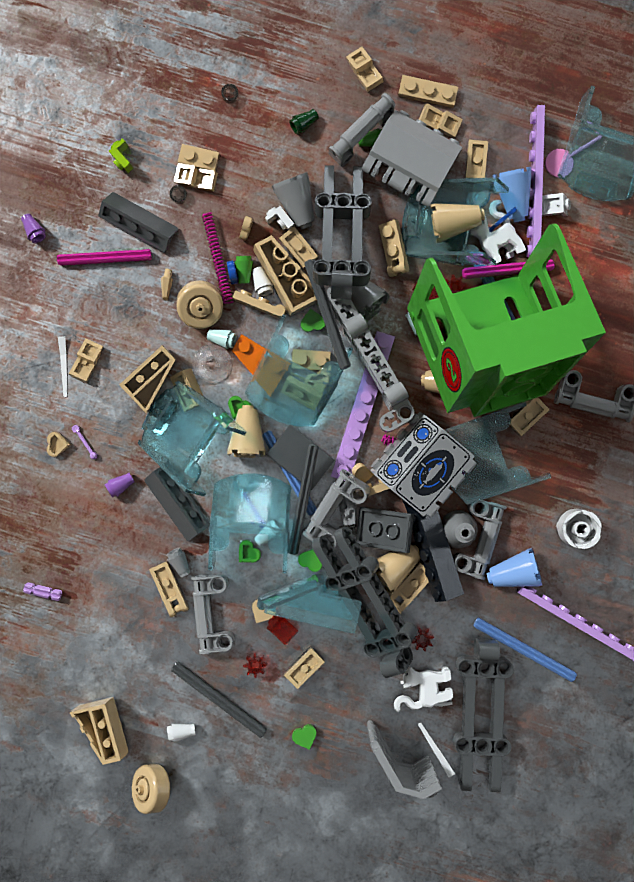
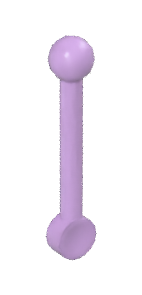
[72,425,97,460]

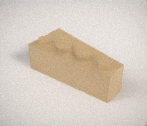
[254,235,317,317]

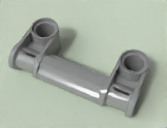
[328,93,396,167]
[554,370,634,422]
[302,469,370,548]
[453,498,507,580]
[191,574,235,654]

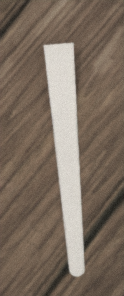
[58,336,67,397]
[418,723,455,778]

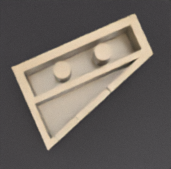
[119,345,176,413]
[69,697,129,765]

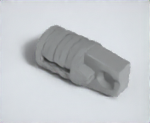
[339,497,357,525]

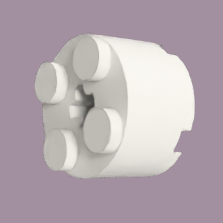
[556,509,602,549]

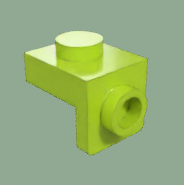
[109,138,133,173]

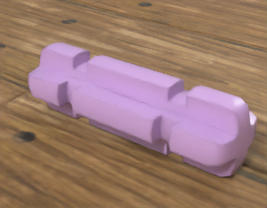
[23,582,62,601]

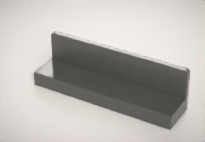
[98,192,179,253]
[144,463,211,541]

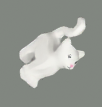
[469,200,526,265]
[394,666,453,712]

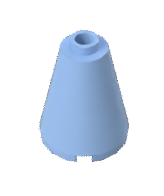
[492,167,532,222]
[487,548,543,587]

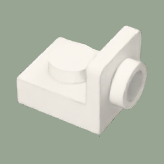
[542,193,570,216]
[265,206,295,230]

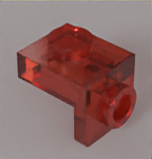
[267,614,299,645]

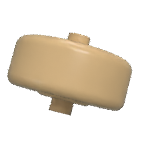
[176,280,223,329]
[132,764,170,814]

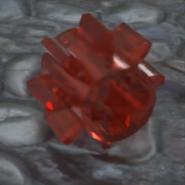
[445,274,467,293]
[412,627,434,651]
[243,652,268,678]

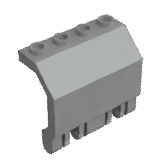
[361,110,462,208]

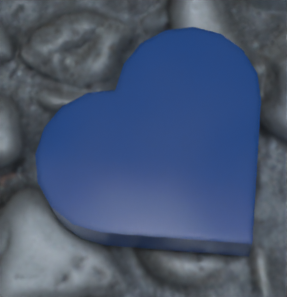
[227,260,238,285]

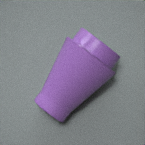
[21,214,46,243]
[104,473,135,498]

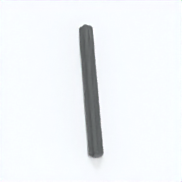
[304,259,351,370]
[288,444,319,555]
[171,662,267,738]

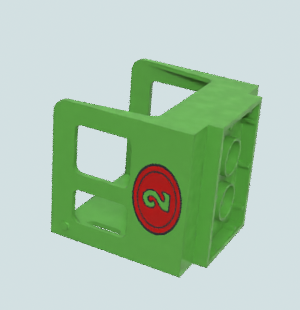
[407,223,606,417]

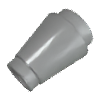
[166,547,191,577]

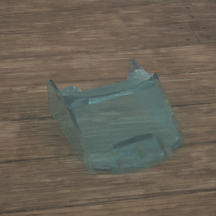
[557,86,634,201]
[402,178,509,266]
[244,314,353,426]
[138,381,247,496]
[445,402,552,505]
[208,473,291,574]
[257,574,362,634]

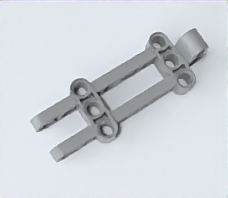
[327,286,414,433]

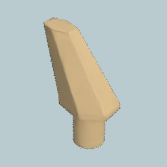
[161,269,173,301]

